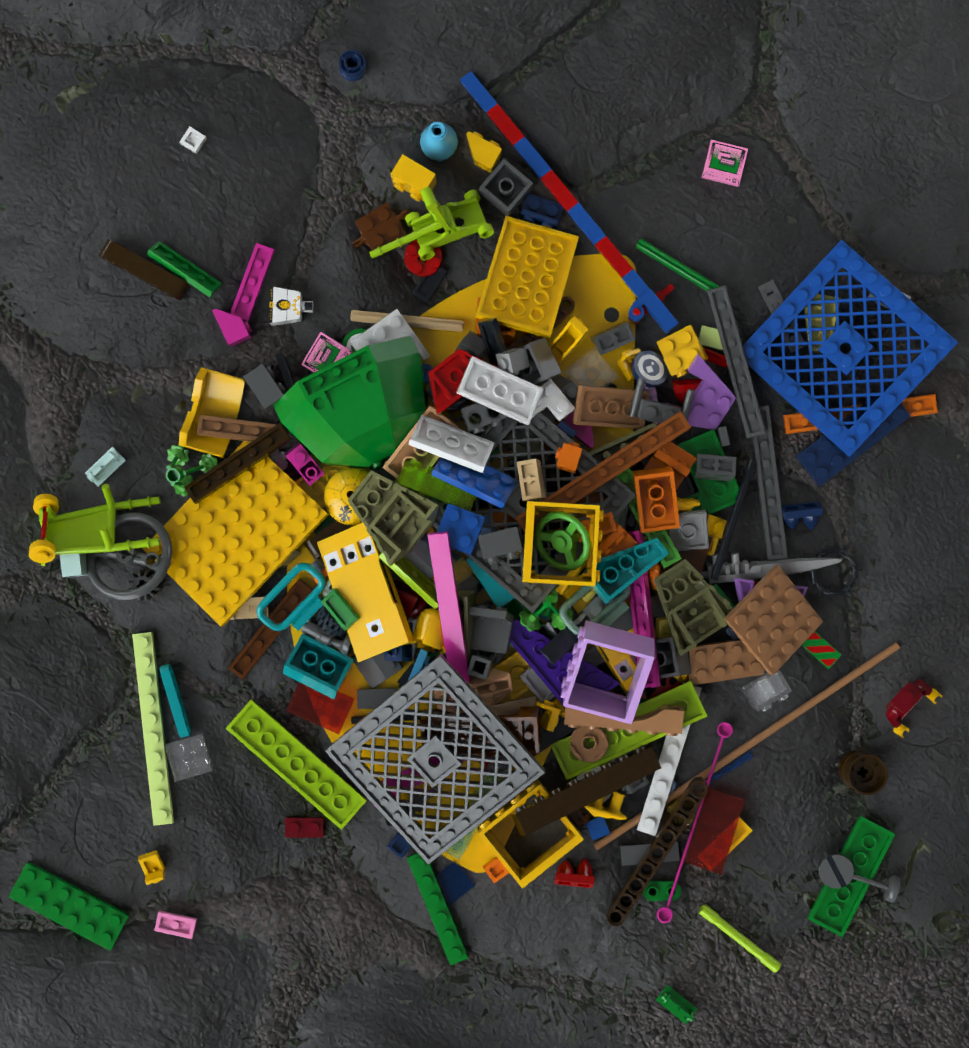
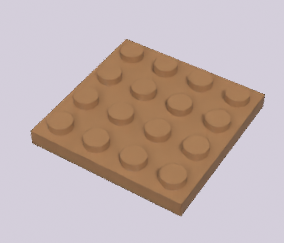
[724,565,823,675]

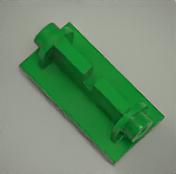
[656,984,698,1024]

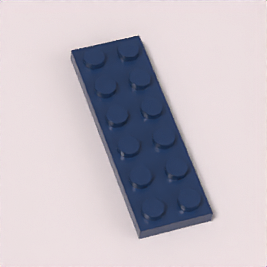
[795,386,911,487]

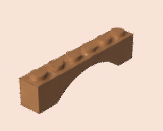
[564,705,684,736]

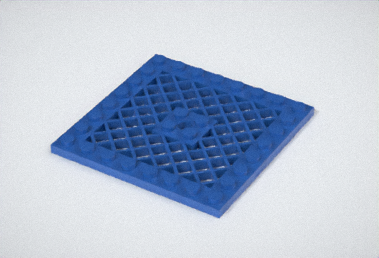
[743,240,958,457]

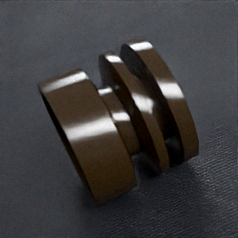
[838,750,888,795]

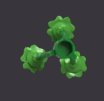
[166,445,219,497]

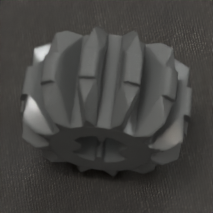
[128,570,161,602]

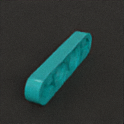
[160,664,191,738]

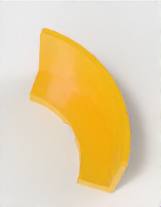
[179,367,245,457]

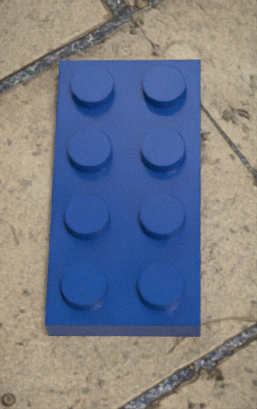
[431,457,518,509]

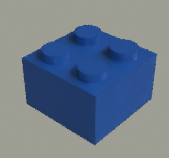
[437,503,486,556]

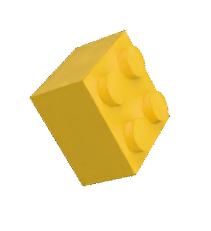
[391,154,437,202]

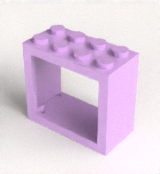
[561,620,655,725]

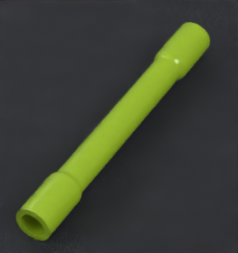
[698,904,781,973]

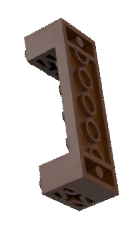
[420,706,542,755]

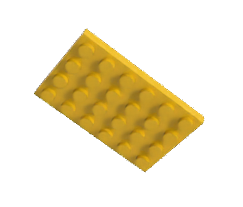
[475,216,579,339]

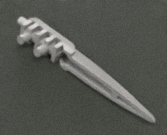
[701,553,843,584]

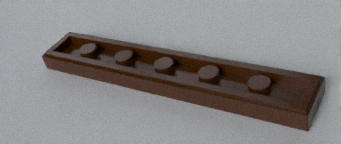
[228,578,314,680]

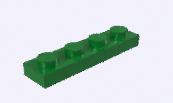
[147,241,222,297]

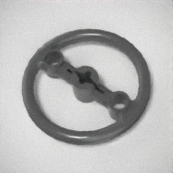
[86,512,172,600]

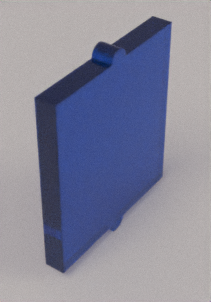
[436,861,474,907]

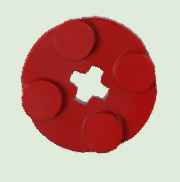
[404,240,443,277]

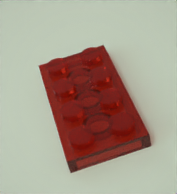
[684,788,745,875]

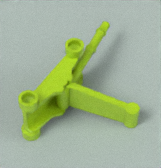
[369,187,494,261]

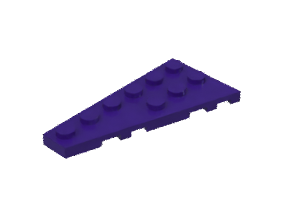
[509,618,620,707]

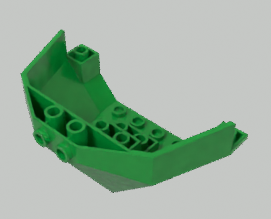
[273,336,429,469]

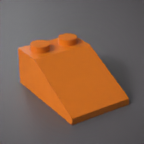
[632,466,680,533]

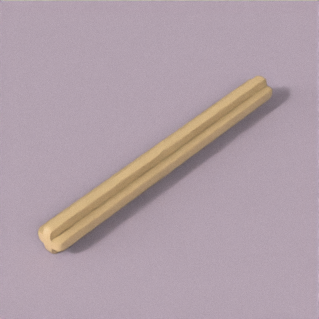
[350,310,464,332]

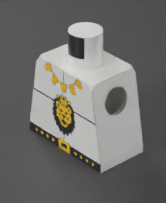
[269,286,313,326]

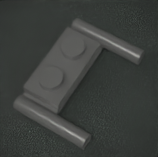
[629,378,695,423]

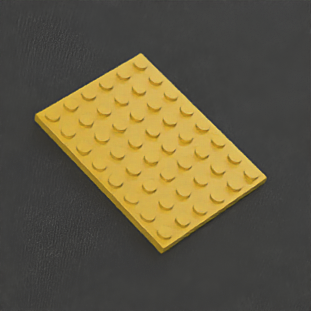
[142,441,329,627]

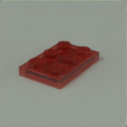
[286,682,355,734]

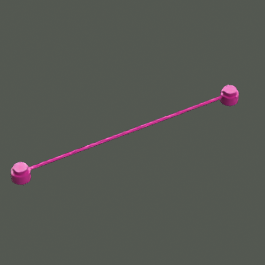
[657,722,733,923]

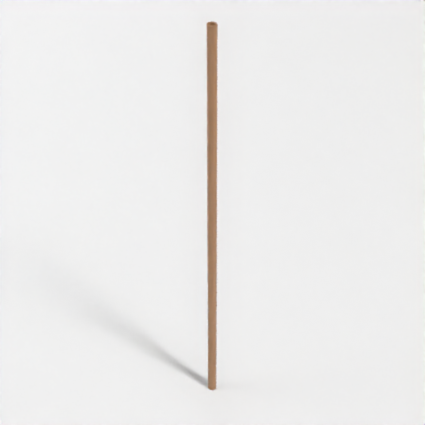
[593,642,900,851]

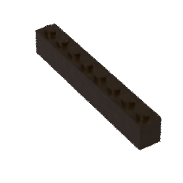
[511,745,661,836]

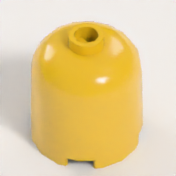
[410,607,446,654]

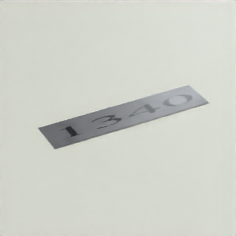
[758,280,805,353]

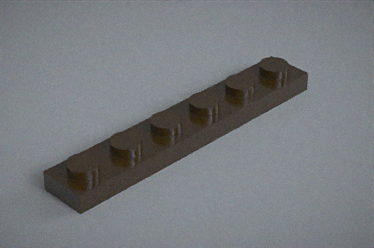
[184,423,292,504]

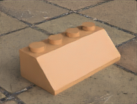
[382,406,460,492]

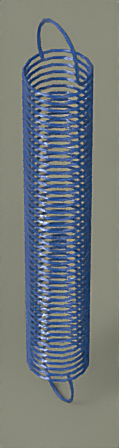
[710,749,757,783]

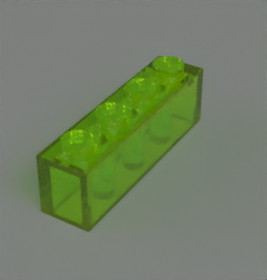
[397,459,476,512]

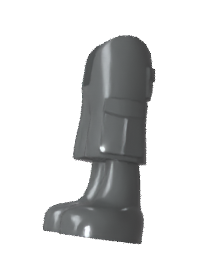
[301,617,353,656]

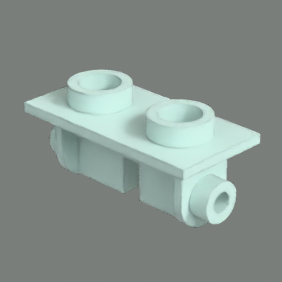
[85,447,126,487]

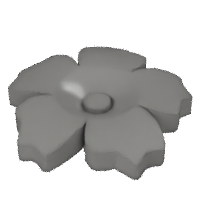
[269,449,288,470]

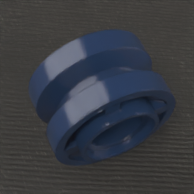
[339,50,366,81]

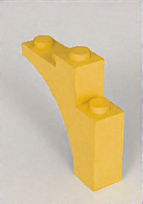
[537,316,589,386]

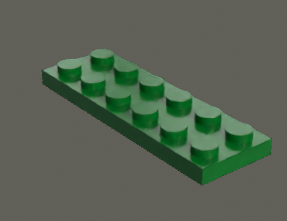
[807,815,895,938]
[9,862,130,951]

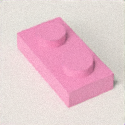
[154,910,197,939]

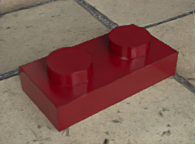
[285,817,324,838]

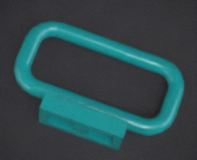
[256,563,326,631]

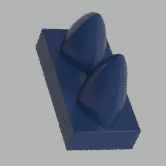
[781,501,823,531]

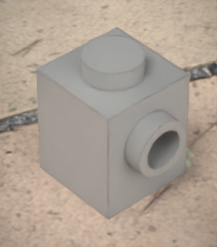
[496,348,530,375]

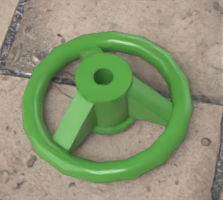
[534,511,591,571]

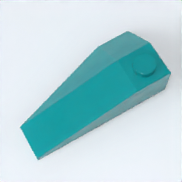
[583,538,669,604]

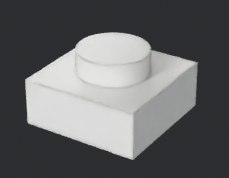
[180,126,207,154]

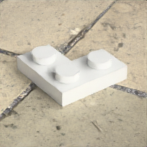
[532,379,576,422]

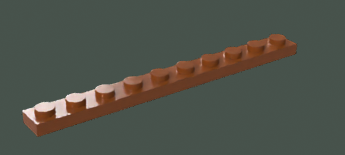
[515,411,691,533]

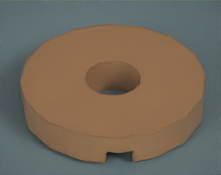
[570,726,608,762]

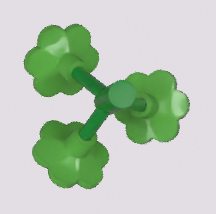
[519,586,573,631]

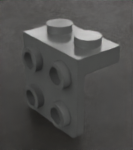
[469,605,514,654]

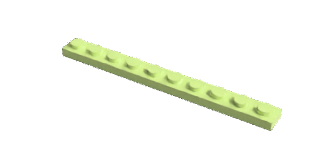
[132,632,174,826]

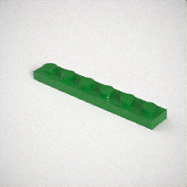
[407,853,468,966]

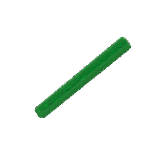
[636,239,720,291]

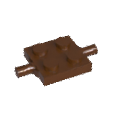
[351,202,409,250]

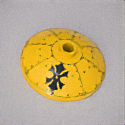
[324,468,369,525]

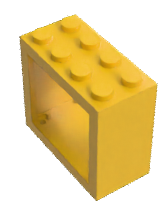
[522,501,604,586]
[478,779,584,889]

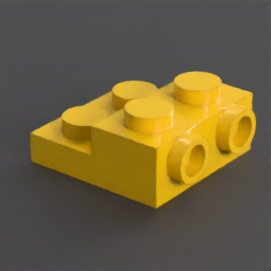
[657,325,708,378]

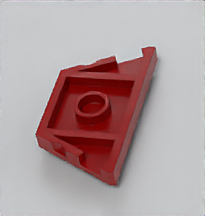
[428,349,498,415]

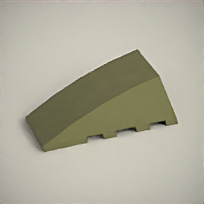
[347,470,439,566]
[653,559,733,656]

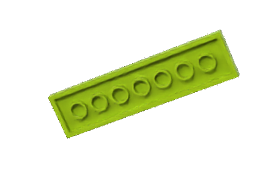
[551,680,707,780]
[226,699,367,830]

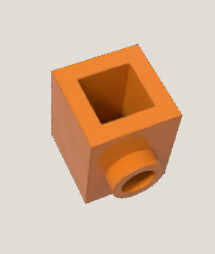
[555,442,582,474]

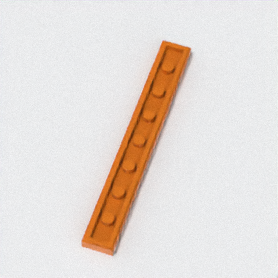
[783,394,938,434]

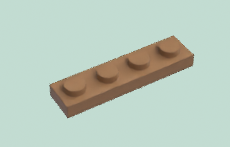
[197,415,276,442]

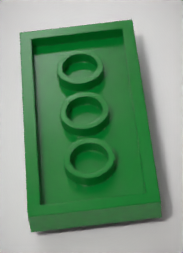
[678,429,739,514]

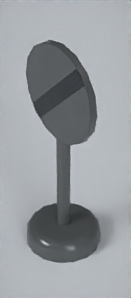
[819,854,900,903]

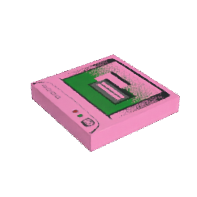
[701,140,748,187]
[301,332,353,372]

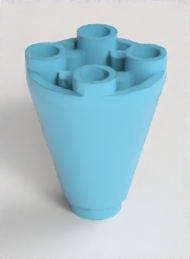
[420,121,458,162]

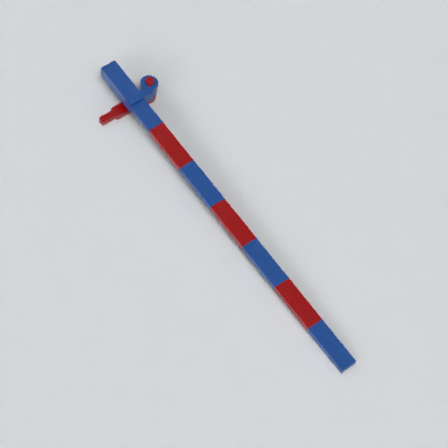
[460,71,678,334]

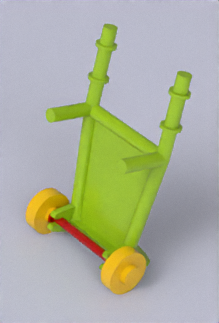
[29,484,161,566]

